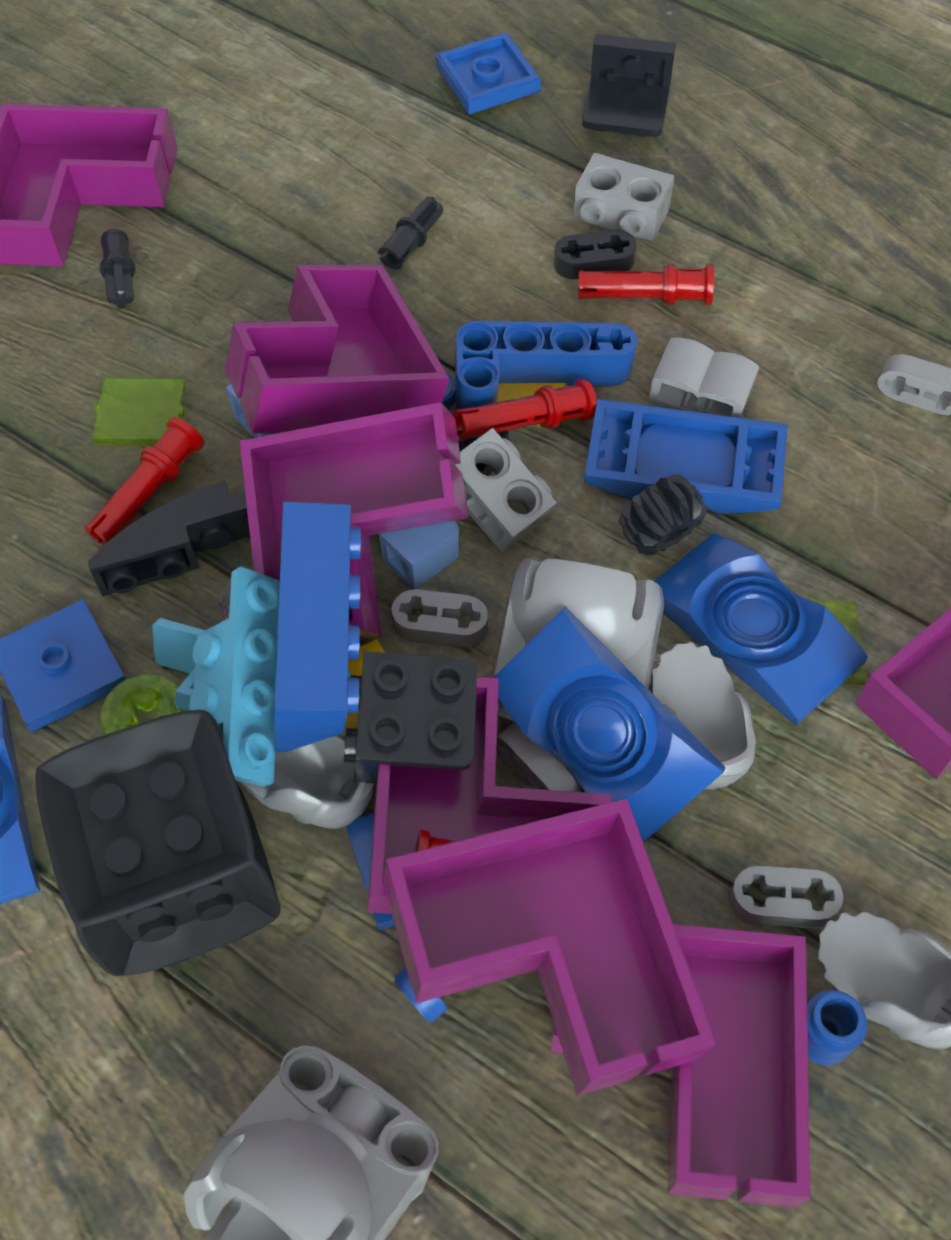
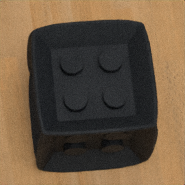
[35,710,281,976]

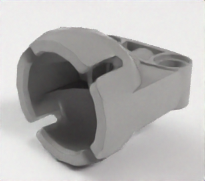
[492,558,664,722]
[184,1045,439,1240]

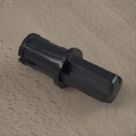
[378,196,443,270]
[99,229,136,309]

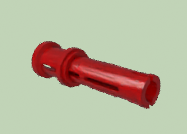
[579,264,714,305]
[453,379,597,441]
[84,417,205,546]

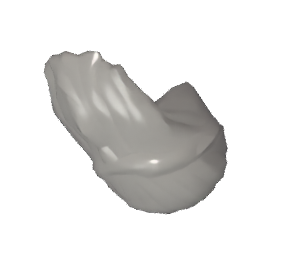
[651,642,756,790]
[238,734,375,829]
[818,912,951,1050]

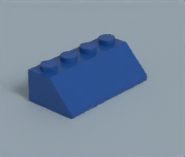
[274,502,361,752]

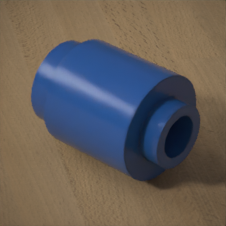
[807,990,867,1066]

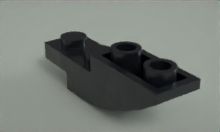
[88,480,250,596]

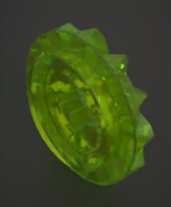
[100,674,186,735]

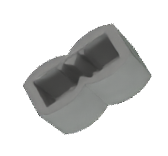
[649,338,759,418]

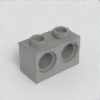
[573,153,675,242]
[455,428,557,553]

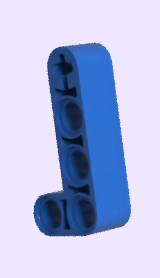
[454,321,638,409]

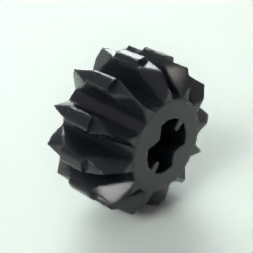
[618,474,707,555]

